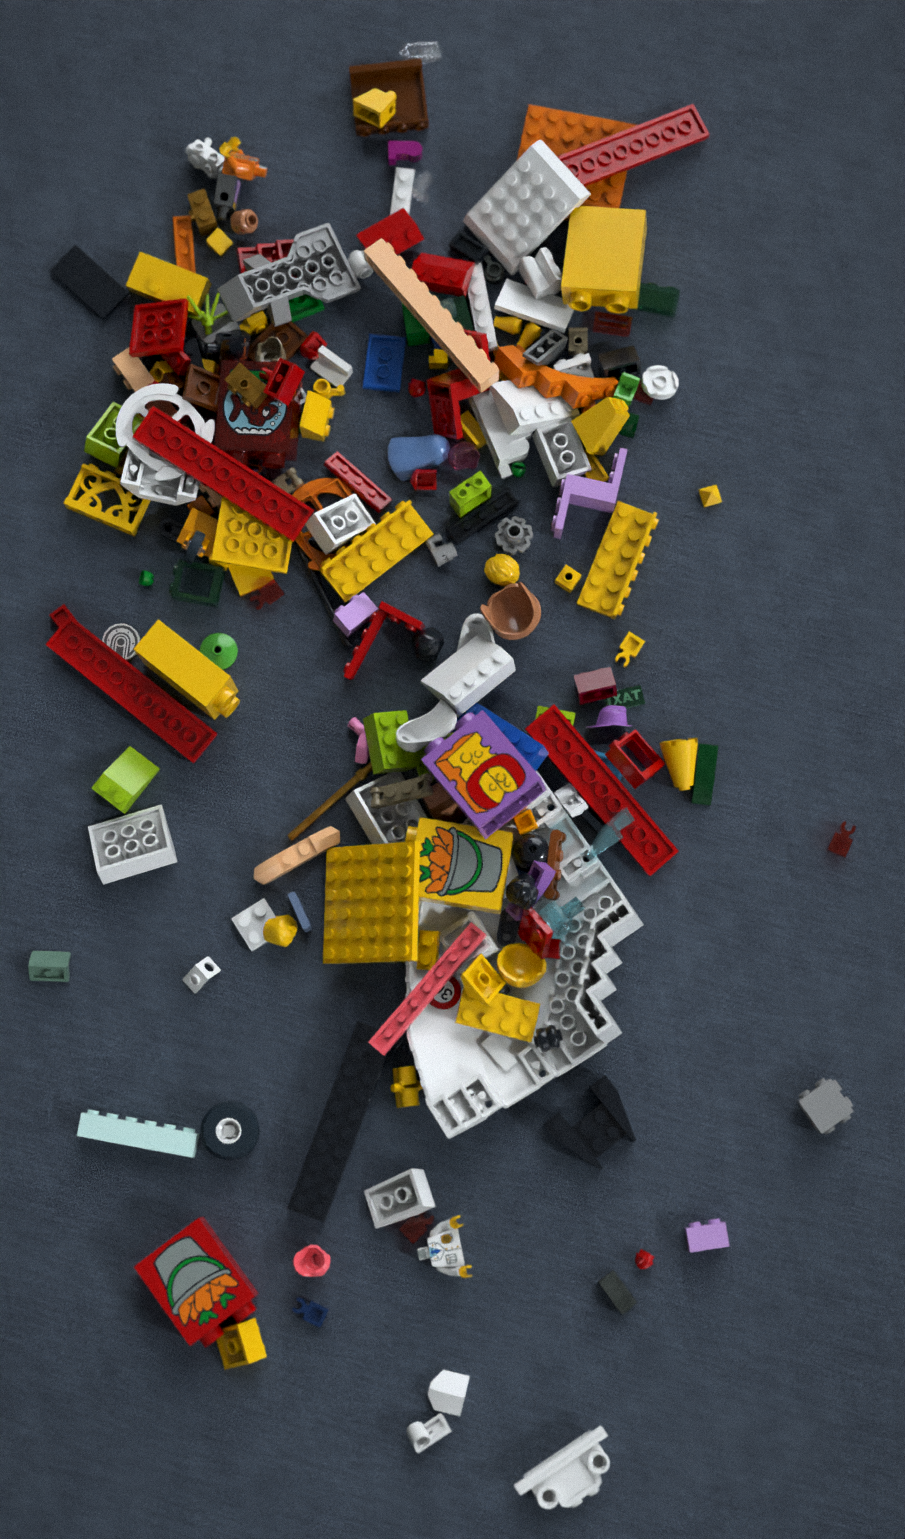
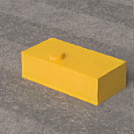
[126,252,211,316]

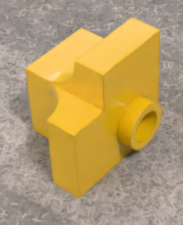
[239,310,268,335]

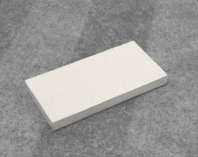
[494,279,574,333]

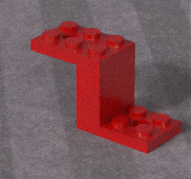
[427,329,490,440]

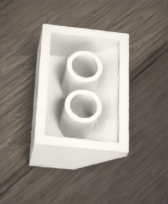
[532,418,592,487]

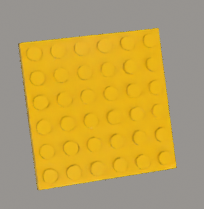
[323,841,420,964]

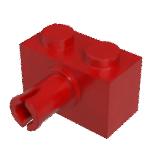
[259,358,305,406]

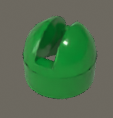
[511,461,526,478]
[139,570,154,586]

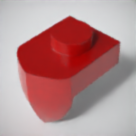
[300,331,327,360]
[410,469,437,491]

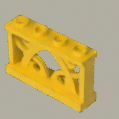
[63,463,151,537]

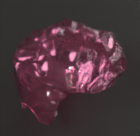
[448,441,480,470]

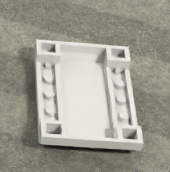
[463,140,591,275]

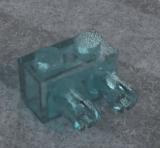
[539,897,586,936]

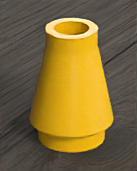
[494,316,522,335]
[517,322,543,349]

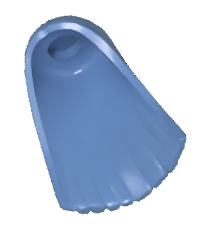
[388,434,451,481]

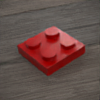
[518,907,553,959]

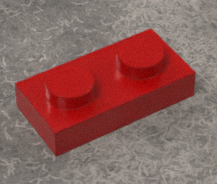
[160,351,191,376]

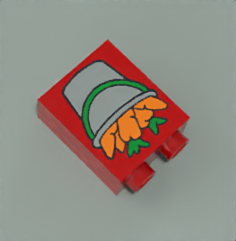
[134,1216,259,1348]

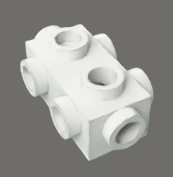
[185,138,225,179]

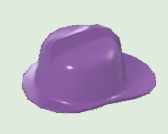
[586,705,632,728]

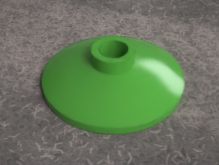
[200,633,238,670]

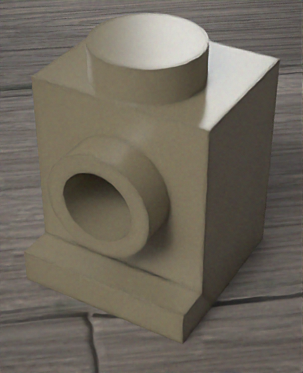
[568,328,588,357]

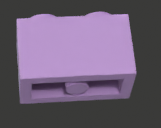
[333,592,378,637]
[684,1218,729,1253]

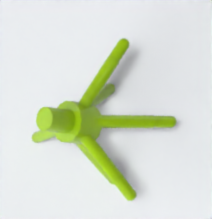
[187,293,229,335]

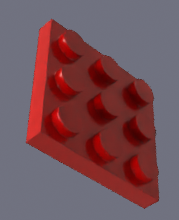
[129,298,189,358]

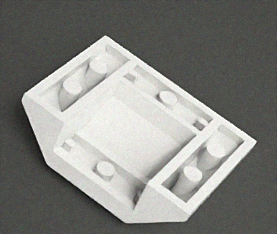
[120,441,200,506]

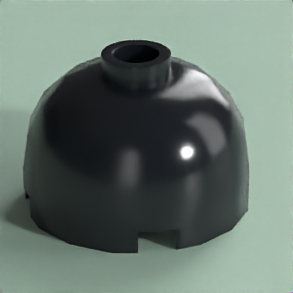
[512,834,549,872]

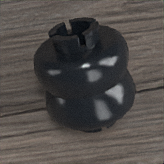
[533,1025,563,1052]

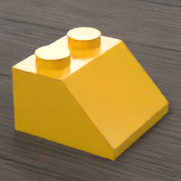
[300,390,335,442]
[216,1318,267,1370]

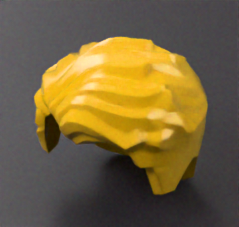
[263,915,298,947]

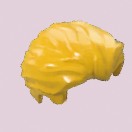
[484,554,520,587]

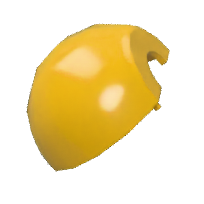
[497,943,547,988]

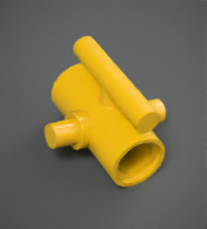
[390,1066,423,1108]

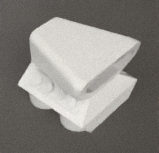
[519,247,562,299]

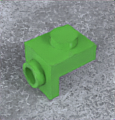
[613,372,640,406]

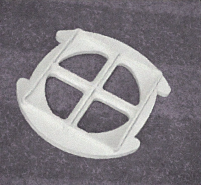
[116,383,215,481]

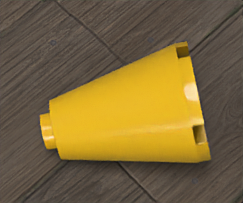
[659,738,698,791]

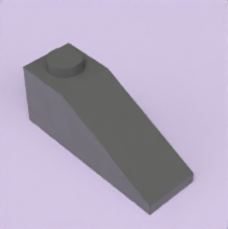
[522,329,568,366]

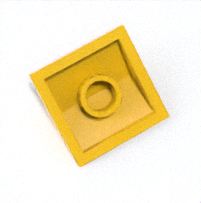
[460,954,506,1006]

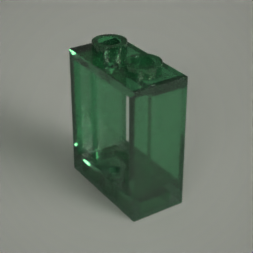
[169,559,225,608]

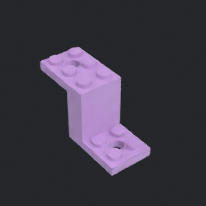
[551,448,627,539]

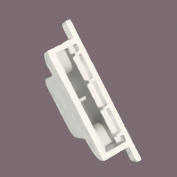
[468,390,533,479]
[514,1425,610,1509]

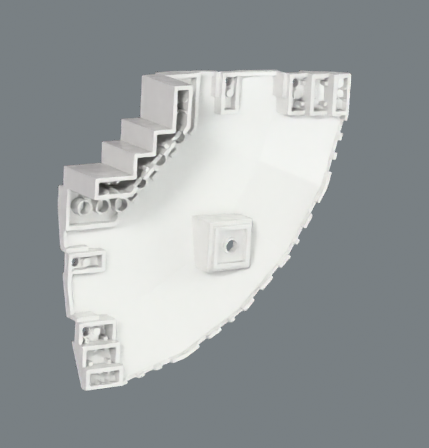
[405,770,644,1139]

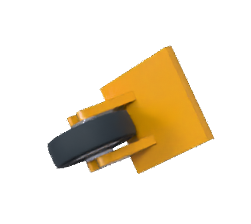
[176,507,218,565]

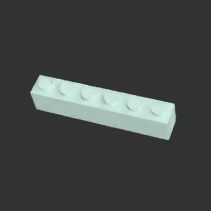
[77,1109,199,1158]

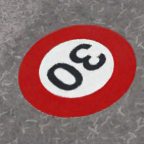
[430,976,461,1009]

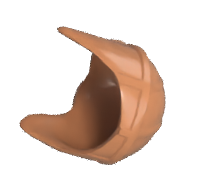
[480,582,541,640]

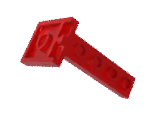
[343,601,425,680]

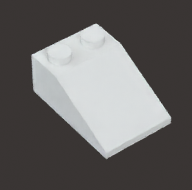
[305,494,376,555]
[364,1169,435,1228]

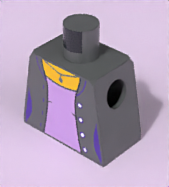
[214,173,242,221]

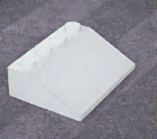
[489,380,580,436]
[421,635,516,717]
[345,772,428,844]
[88,804,177,885]

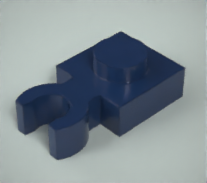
[292,1297,329,1328]

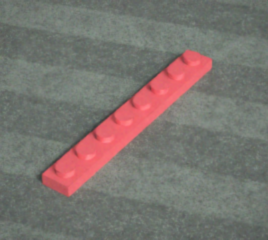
[368,922,487,1056]

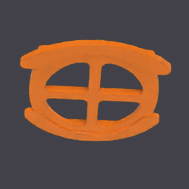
[292,478,377,571]

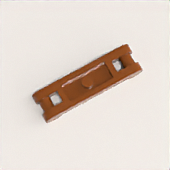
[544,829,567,901]

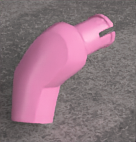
[347,717,370,764]

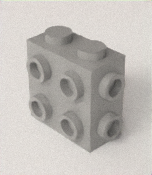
[796,1078,854,1135]

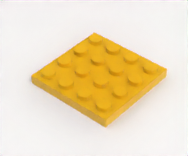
[211,497,299,574]

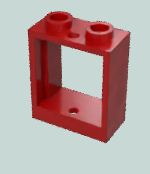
[605,729,666,789]

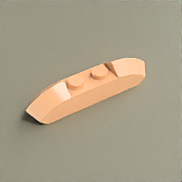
[253,826,340,885]

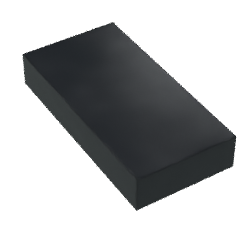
[448,231,489,265]

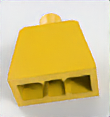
[353,89,396,128]

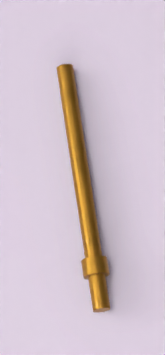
[287,762,373,841]

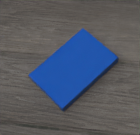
[363,333,406,393]

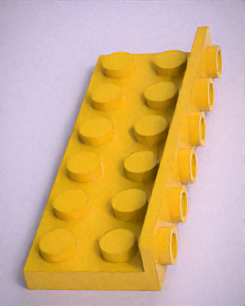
[319,500,434,603]
[576,501,659,620]

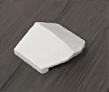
[428,1369,469,1416]

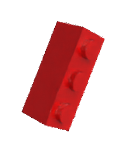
[355,208,424,255]
[411,253,475,298]

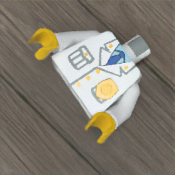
[417,1215,472,1278]

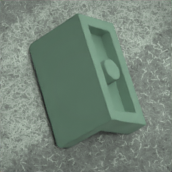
[28,951,71,982]

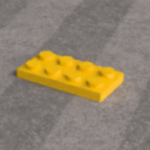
[455,986,541,1043]

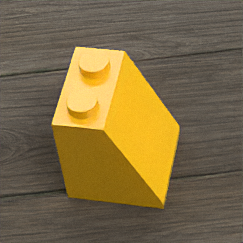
[571,397,630,456]

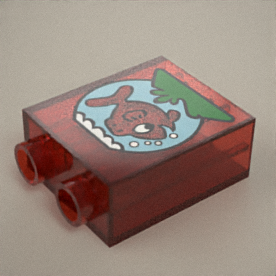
[215,360,303,469]

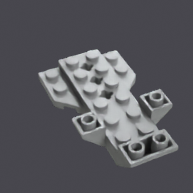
[217,223,361,327]

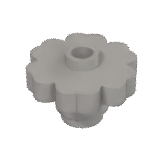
[495,516,533,555]

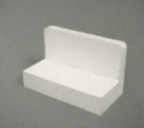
[310,345,353,388]

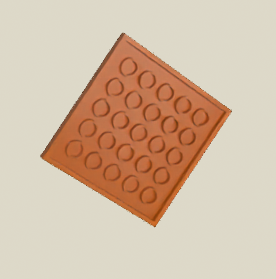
[517,104,636,221]

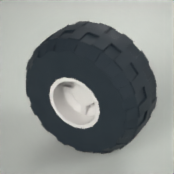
[200,1101,260,1161]

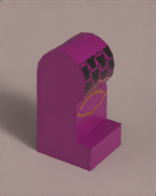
[388,141,422,165]

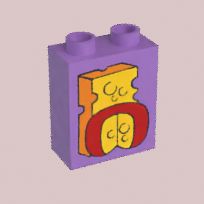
[421,710,547,839]

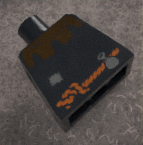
[205,330,251,368]

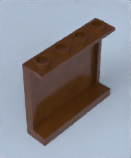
[349,58,429,137]

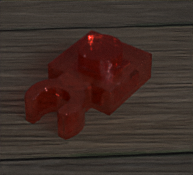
[250,579,285,610]
[827,821,856,858]
[399,1211,435,1245]

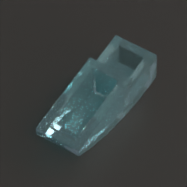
[586,807,635,860]

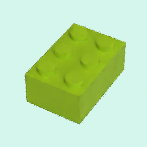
[363,710,418,775]

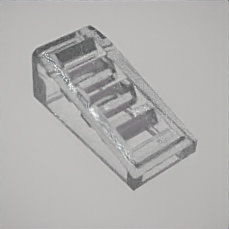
[400,42,441,63]

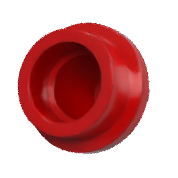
[408,379,426,397]
[635,1249,655,1269]

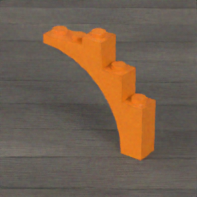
[494,345,618,409]

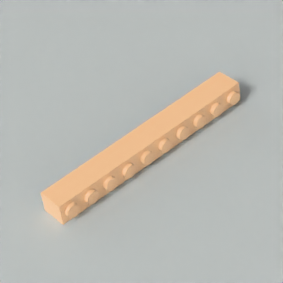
[364,238,499,393]
[112,347,222,511]

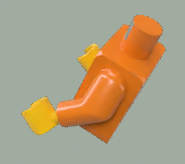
[219,137,268,180]

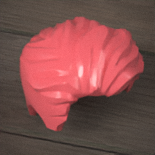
[293,1244,331,1277]

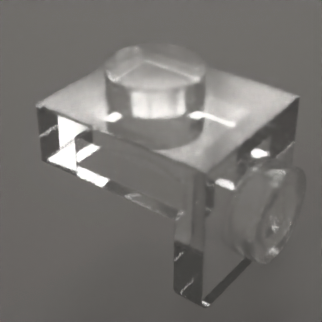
[412,170,432,204]

